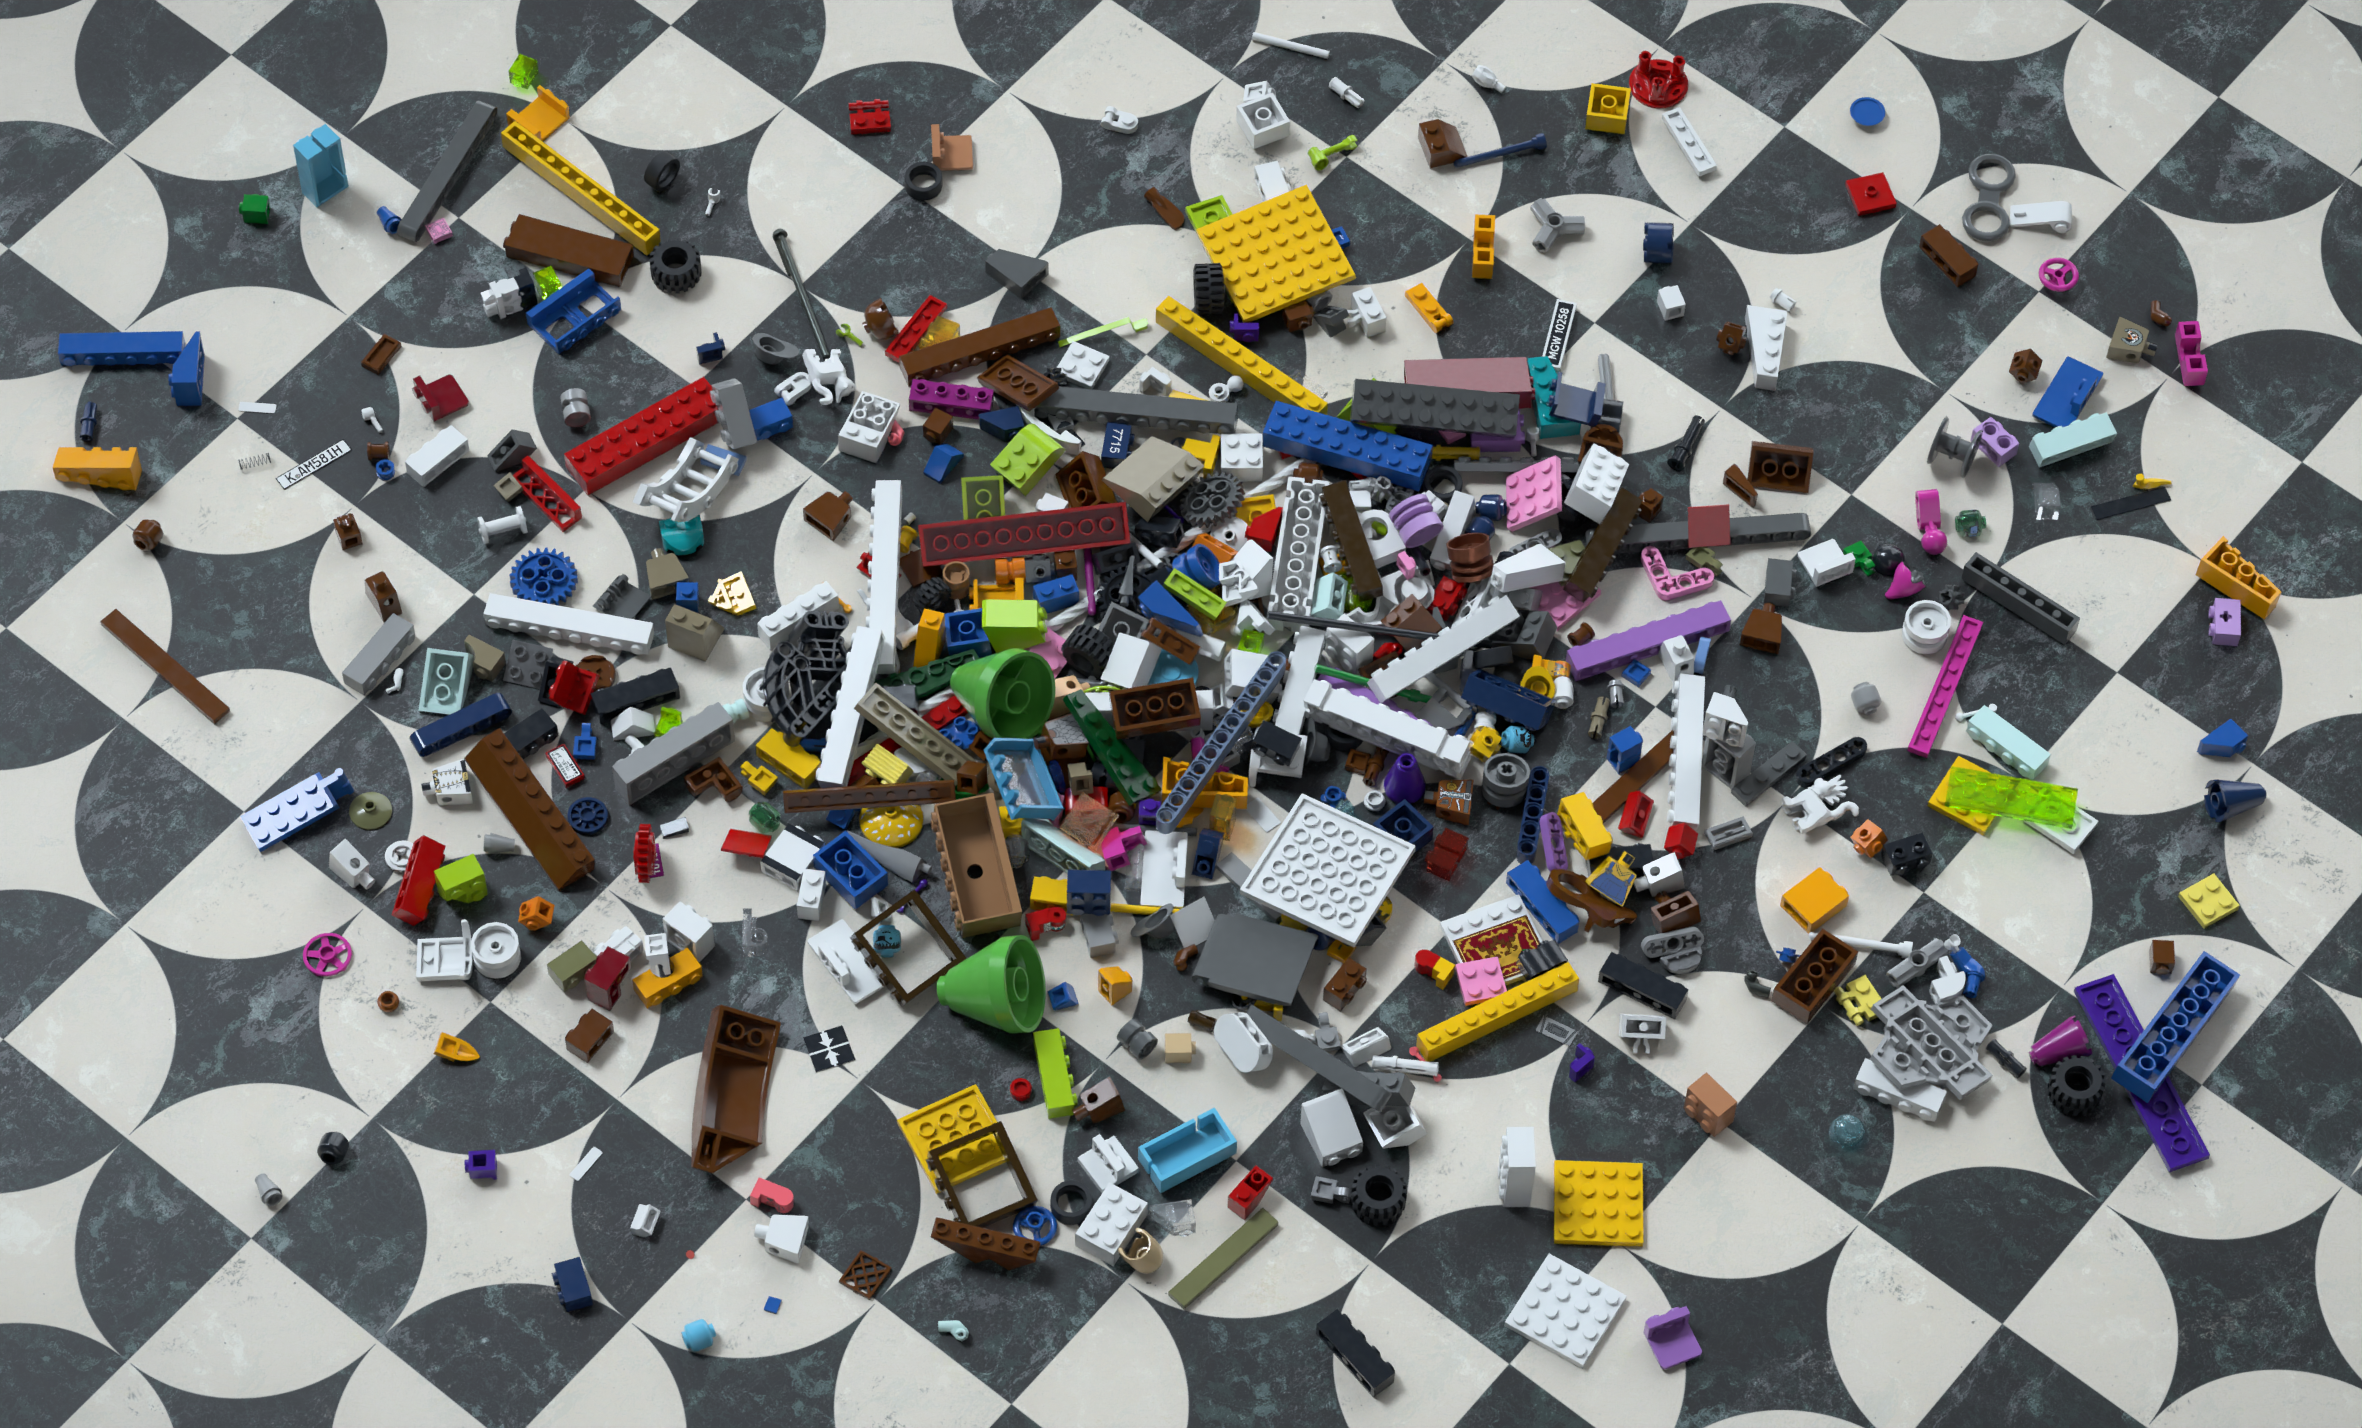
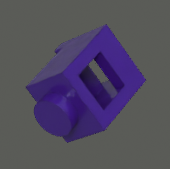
[1139,799,1161,826]
[464,1150,497,1180]

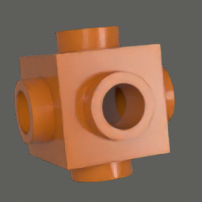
[1850,819,1888,858]
[518,896,555,931]

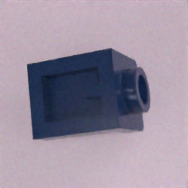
[696,332,725,365]

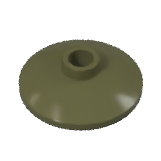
[349,792,392,830]

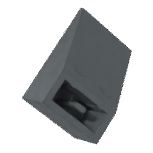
[1485,610,1557,659]

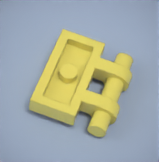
[1834,975,1881,1026]

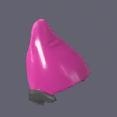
[1885,562,1926,599]

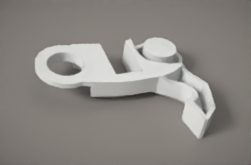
[1346,510,1434,626]

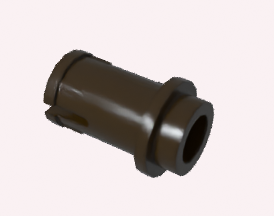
[1187,1010,1217,1032]

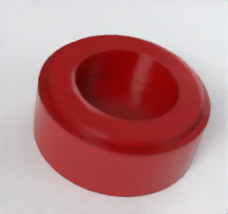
[1010,1078,1032,1101]

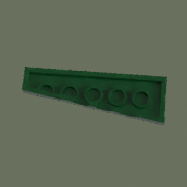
[869,649,979,723]
[1063,689,1162,806]

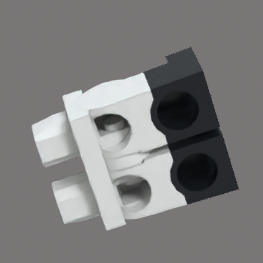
[481,267,538,319]

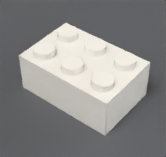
[1075,1182,1148,1266]

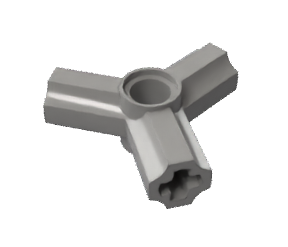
[1530,198,1585,253]

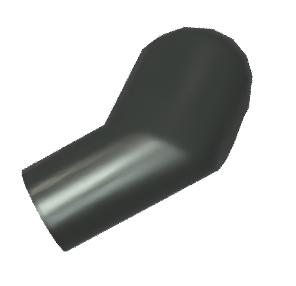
[1744,970,1771,998]

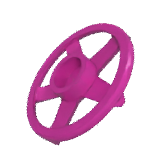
[303,933,352,976]

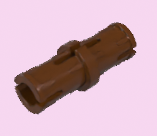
[1363,746,1389,786]

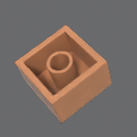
[1684,1072,1737,1137]

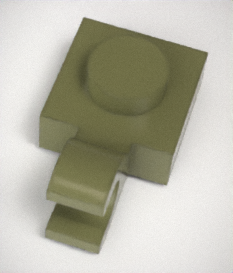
[1686,547,1723,577]

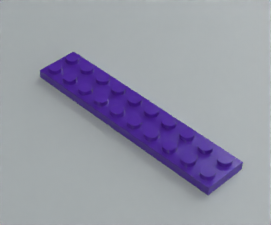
[2074,974,2210,1173]

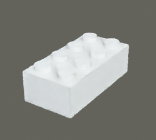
[1564,443,1629,524]
[1498,1127,1536,1207]

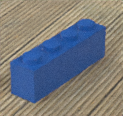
[1506,860,1580,944]

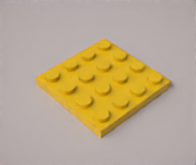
[897,1084,1006,1194]
[1554,1160,1643,1247]

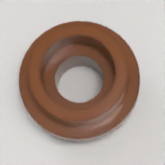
[377,991,399,1012]

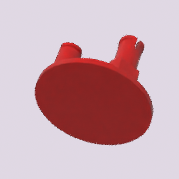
[1629,51,1688,108]

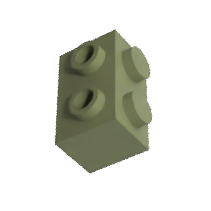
[547,940,597,992]

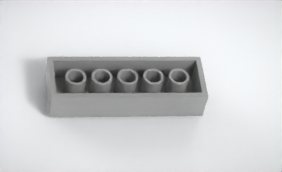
[612,702,735,805]

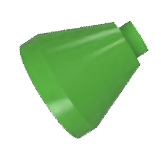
[950,648,1056,739]
[937,935,1046,1034]

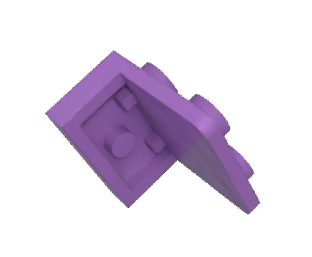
[1643,1306,1702,1369]

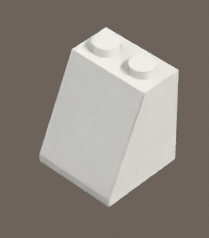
[1300,1089,1363,1167]

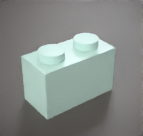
[1310,572,1348,620]

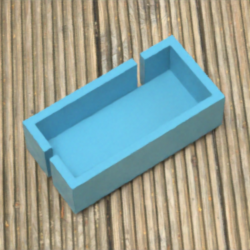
[293,124,349,208]
[1138,1107,1237,1193]

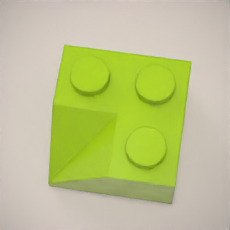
[434,854,488,903]

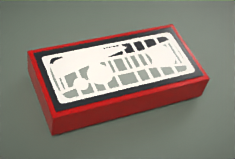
[545,744,585,788]

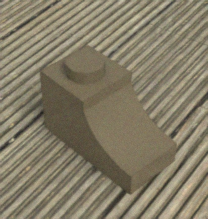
[464,635,506,682]

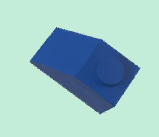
[2197,719,2248,758]

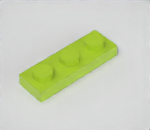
[1162,568,1227,621]

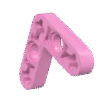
[1641,546,1714,601]

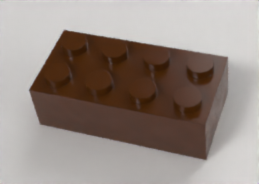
[1109,677,1201,739]
[1771,928,1859,1024]

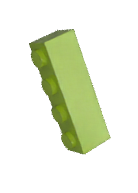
[1033,1028,1078,1119]

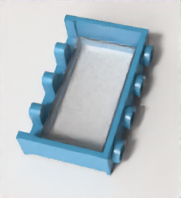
[984,738,1064,821]

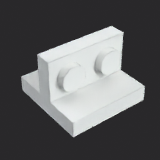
[1078,1134,1139,1193]

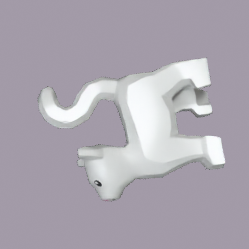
[802,349,856,405]

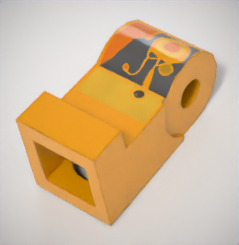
[1532,655,1571,681]

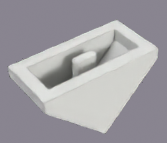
[611,707,656,740]

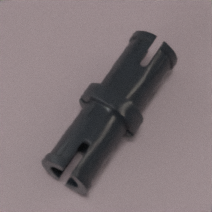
[1986,1039,2027,1078]

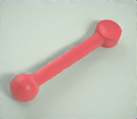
[1409,1047,1442,1082]

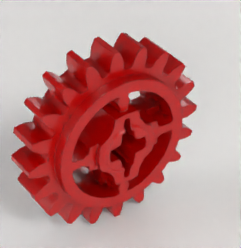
[633,824,656,883]

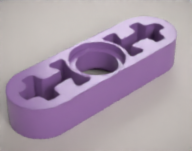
[1540,812,1568,872]

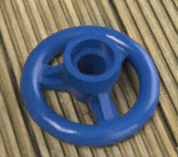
[1013,1206,1057,1246]

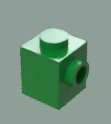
[239,194,271,224]

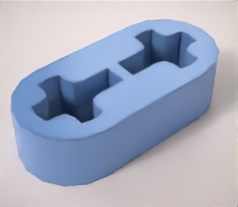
[1694,637,1711,674]

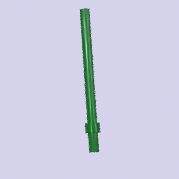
[1314,664,1433,703]

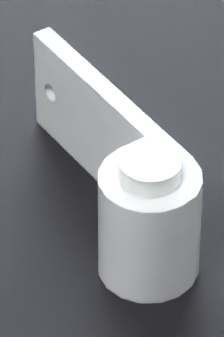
[2010,201,2072,233]

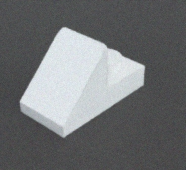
[1237,599,1275,636]

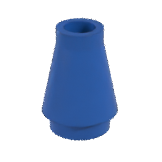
[377,206,402,234]

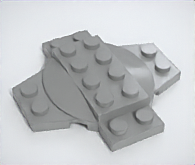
[1870,985,1993,1100]

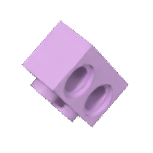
[1970,417,2019,467]

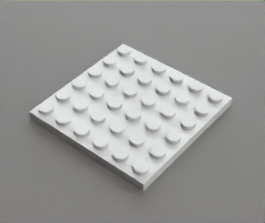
[1240,794,1416,947]

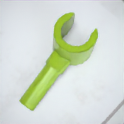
[836,324,863,346]

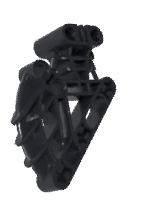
[759,611,849,747]

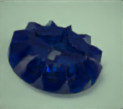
[1047,760,1066,794]

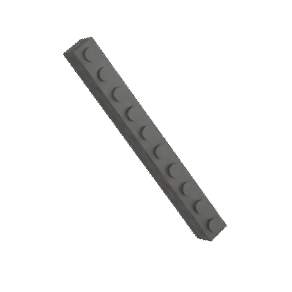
[1034,387,1239,435]

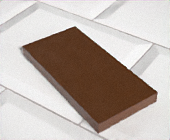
[977,355,1060,412]

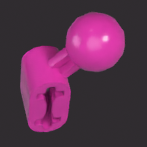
[1915,489,1947,555]

